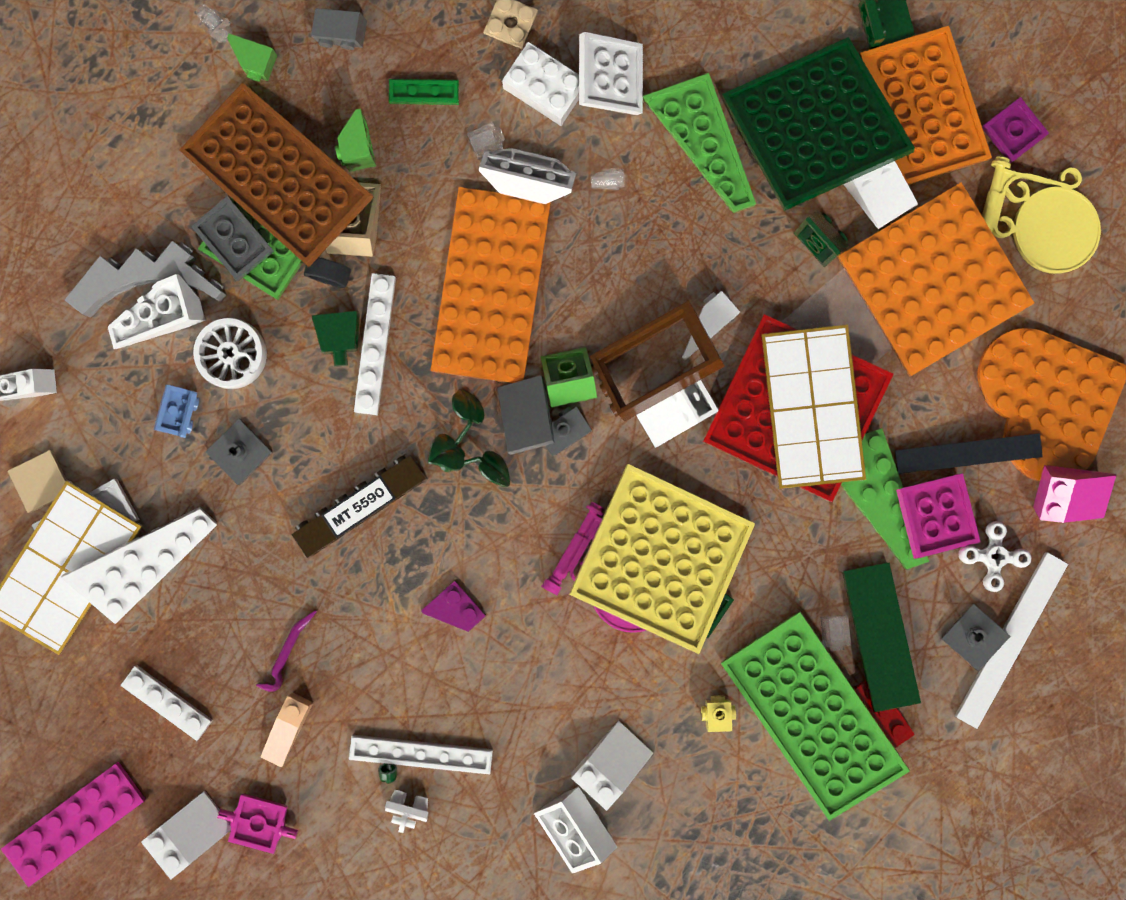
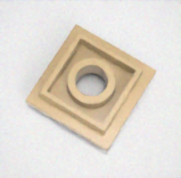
[483,0,538,49]

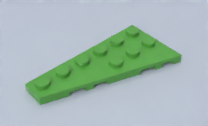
[643,73,756,213]

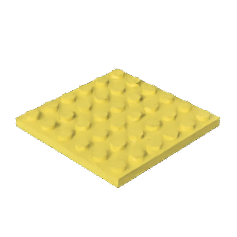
[569,464,755,654]

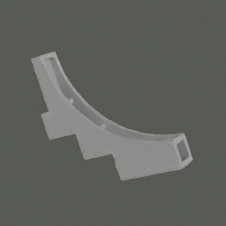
[65,241,227,318]

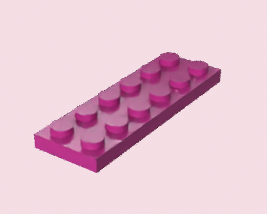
[1,762,146,887]

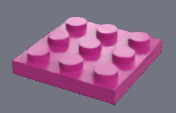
[896,473,981,559]

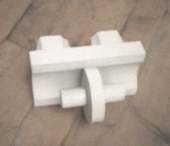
[385,790,428,833]

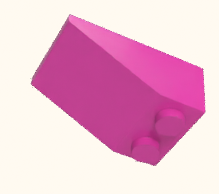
[1033,465,1116,523]

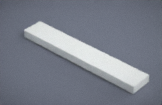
[349,735,493,774]

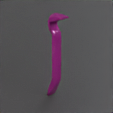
[256,610,318,692]

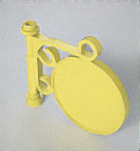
[982,156,1101,274]

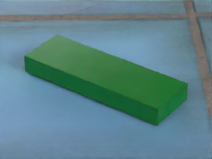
[389,79,459,105]

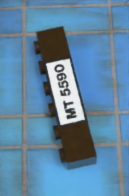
[291,454,428,558]

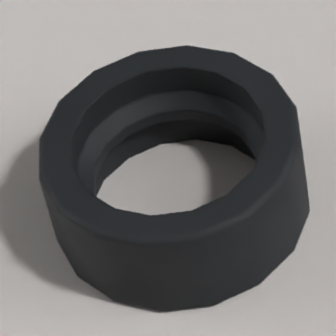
[304,257,351,288]

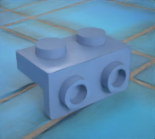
[154,384,199,438]

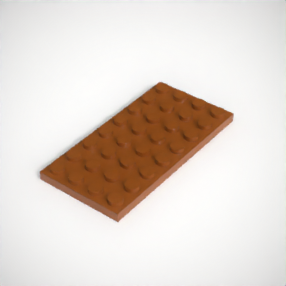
[179,82,374,267]

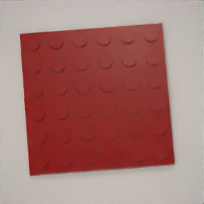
[703,314,894,503]

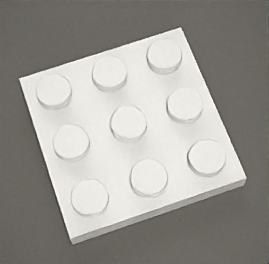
[579,32,643,115]

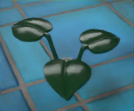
[428,389,510,487]

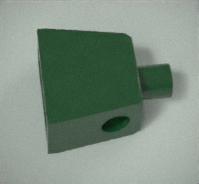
[312,311,360,367]

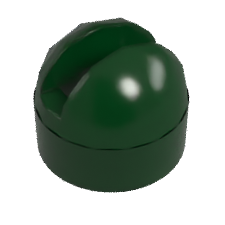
[378,763,397,784]

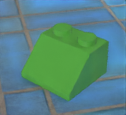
[335,109,376,172]
[541,347,597,407]

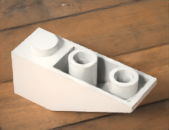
[0,369,57,401]

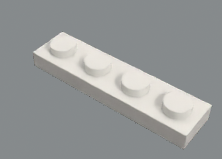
[121,665,213,741]

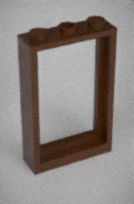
[589,300,725,421]

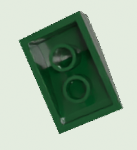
[793,211,849,268]

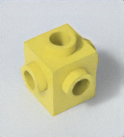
[701,695,736,732]

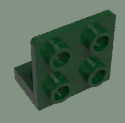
[858,0,915,49]

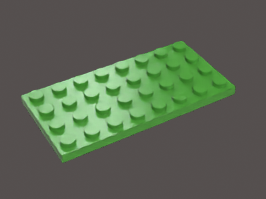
[721,611,910,821]

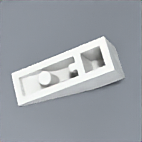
[682,291,740,360]

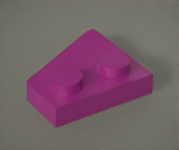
[421,581,486,632]

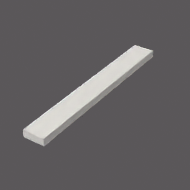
[955,552,1068,729]

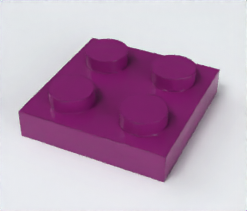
[982,97,1049,163]

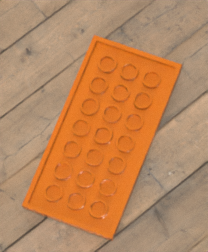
[430,187,551,383]

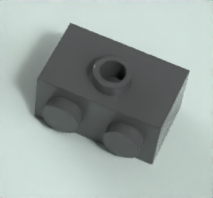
[311,8,367,50]
[545,406,592,457]

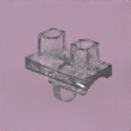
[194,4,232,42]

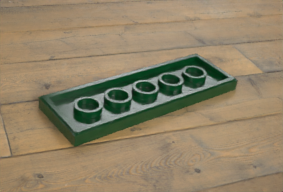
[842,562,921,712]

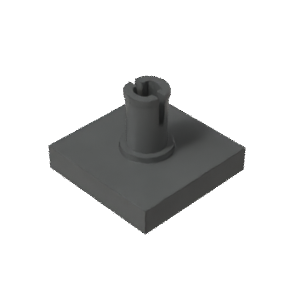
[206,419,273,485]
[941,604,1011,671]

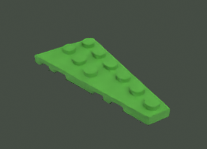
[841,428,929,569]

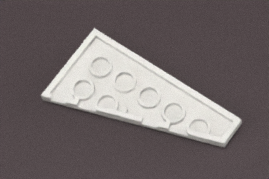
[61,507,217,624]

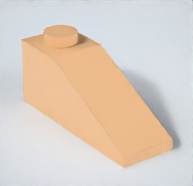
[261,692,314,767]

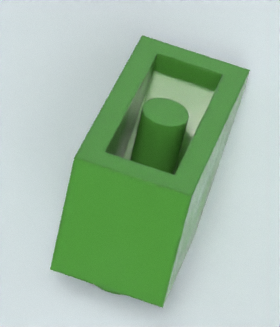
[227,33,277,82]

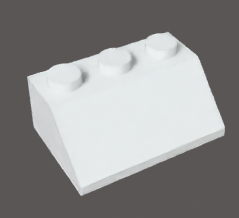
[534,787,617,873]

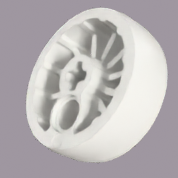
[193,318,267,389]

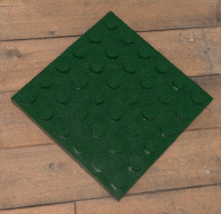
[722,37,915,211]

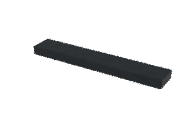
[895,433,1043,474]

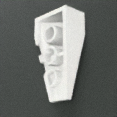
[108,274,205,349]

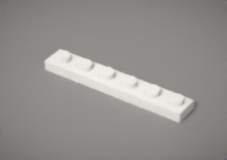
[354,273,396,416]

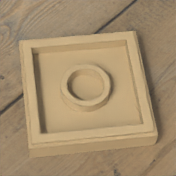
[8,450,67,513]

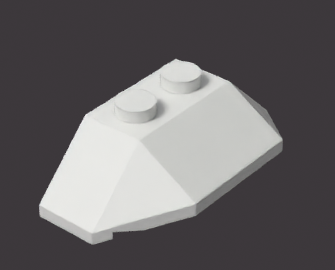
[479,148,576,204]

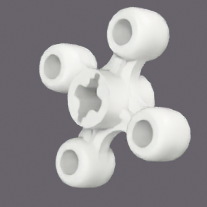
[958,521,1031,592]

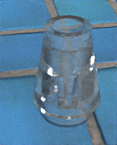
[591,167,625,190]

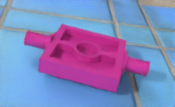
[217,793,298,854]

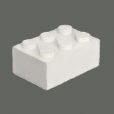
[502,42,579,126]

